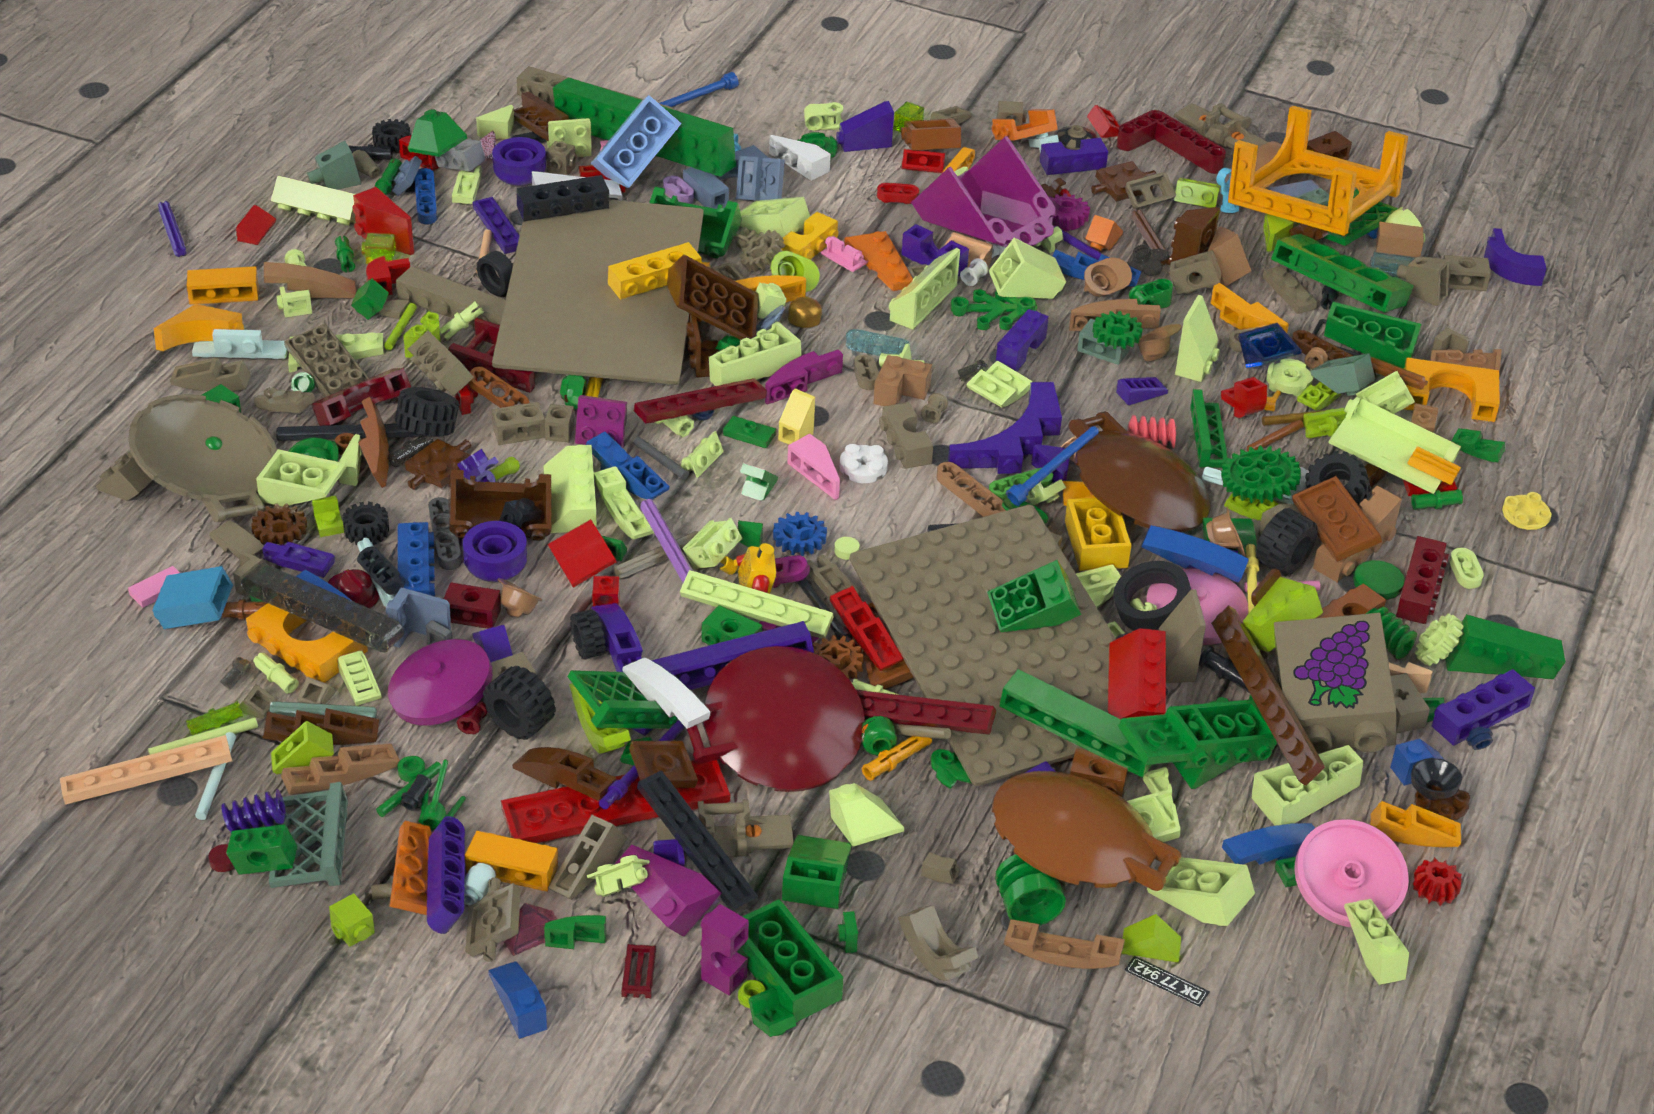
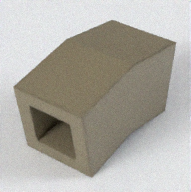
[921,852,960,884]

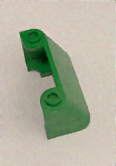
[649,187,742,258]

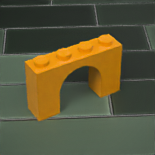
[1404,358,1500,422]
[246,586,368,683]

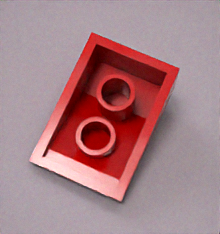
[352,187,414,255]

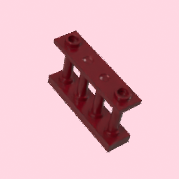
[448,318,535,393]

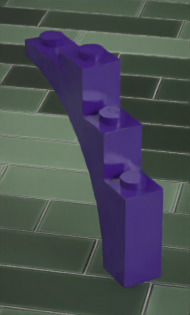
[948,382,1062,474]

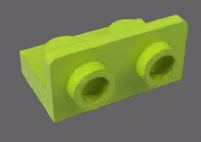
[1174,177,1221,208]

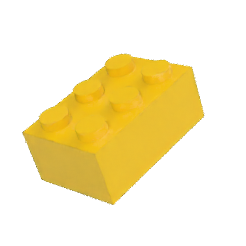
[1065,498,1131,571]

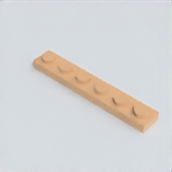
[60,735,232,805]

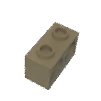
[492,402,545,445]

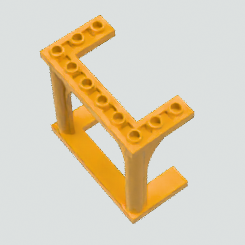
[1228,106,1408,236]

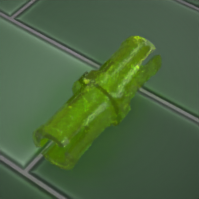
[185,701,244,736]

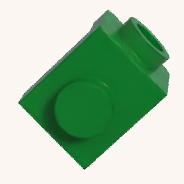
[749,988,796,1037]

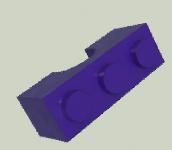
[1039,138,1108,175]
[901,224,969,277]
[996,309,1049,372]

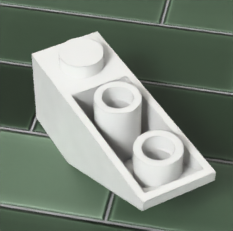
[769,135,831,181]

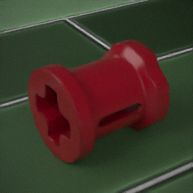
[456,701,487,735]

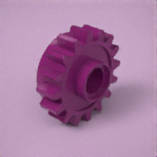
[1049,194,1090,231]

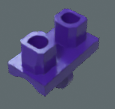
[457,449,499,482]

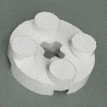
[839,444,888,483]

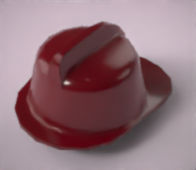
[328,569,379,610]

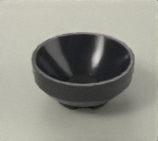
[1411,758,1462,800]

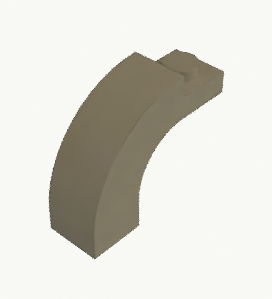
[898,905,979,981]

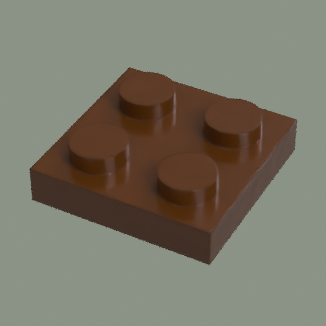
[629,741,698,788]

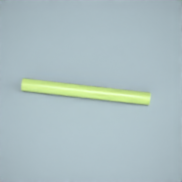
[148,717,258,755]

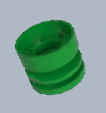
[995,854,1066,926]

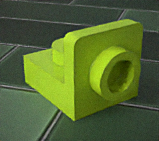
[312,496,344,537]

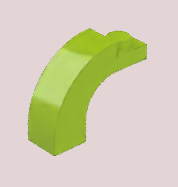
[569,681,631,754]

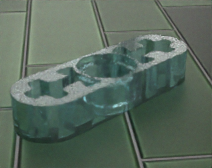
[846,329,910,356]

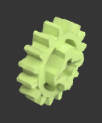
[1415,613,1464,666]

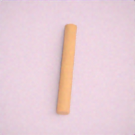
[476,230,492,272]

